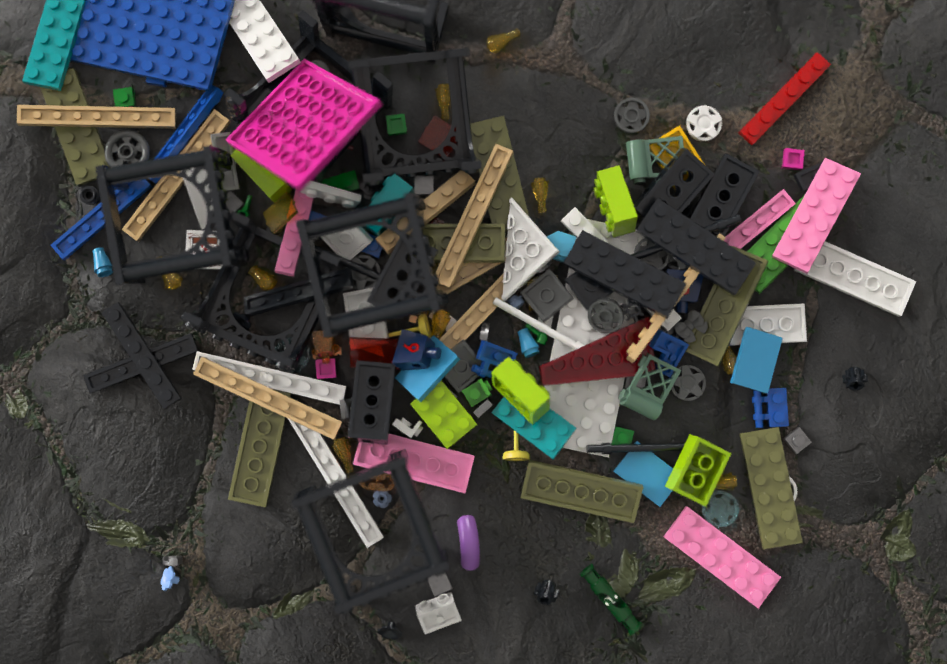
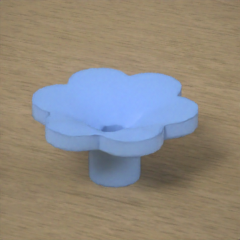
[161,566,179,591]

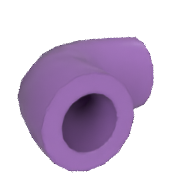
[457,515,480,570]

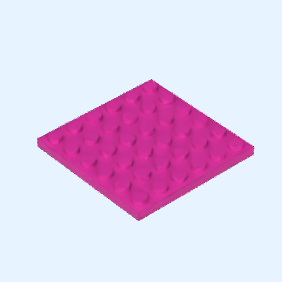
[226,59,382,191]

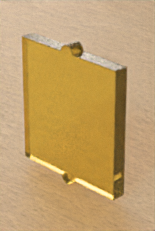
[263,192,299,234]

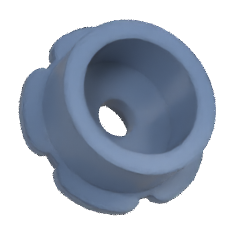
[507,295,525,309]
[373,489,392,508]

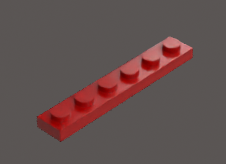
[738,52,831,145]

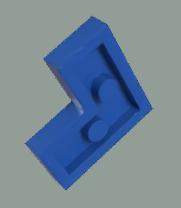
[649,329,689,377]

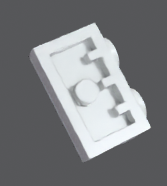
[415,592,462,634]

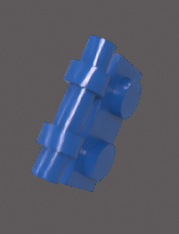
[471,340,518,378]
[752,388,789,428]

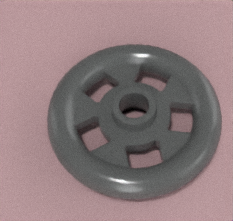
[104,130,150,167]

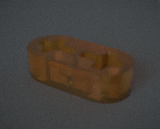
[359,473,395,491]

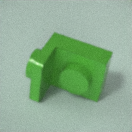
[462,379,493,407]

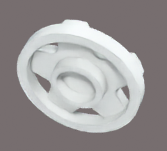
[686,105,722,141]

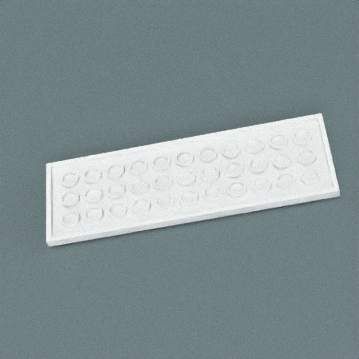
[544,219,647,458]

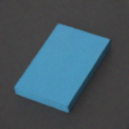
[730,327,783,394]
[395,335,460,402]
[613,441,673,507]

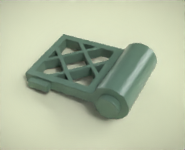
[626,136,687,184]
[618,353,681,420]

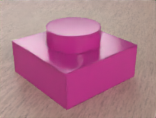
[782,148,805,170]
[315,358,337,379]

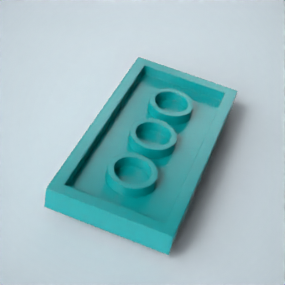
[492,397,577,460]

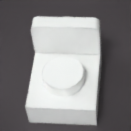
[392,417,423,438]

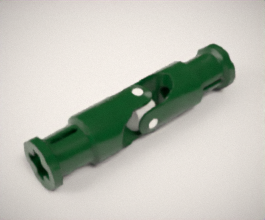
[580,564,643,635]

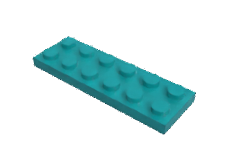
[22,0,86,91]

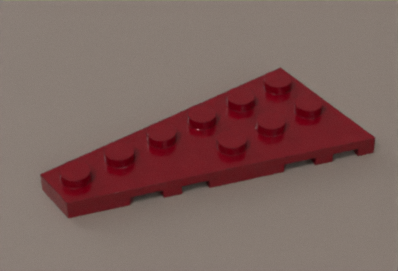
[539,316,655,386]

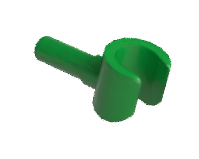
[237,195,253,218]
[525,324,548,345]

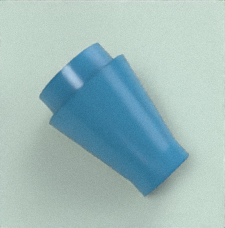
[92,247,113,277]
[517,328,539,358]

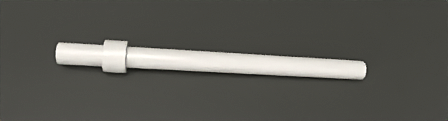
[492,297,584,351]

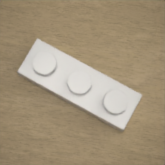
[300,181,361,208]

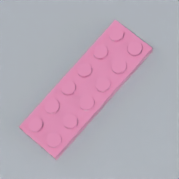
[772,158,861,274]
[353,433,475,493]
[663,506,781,609]

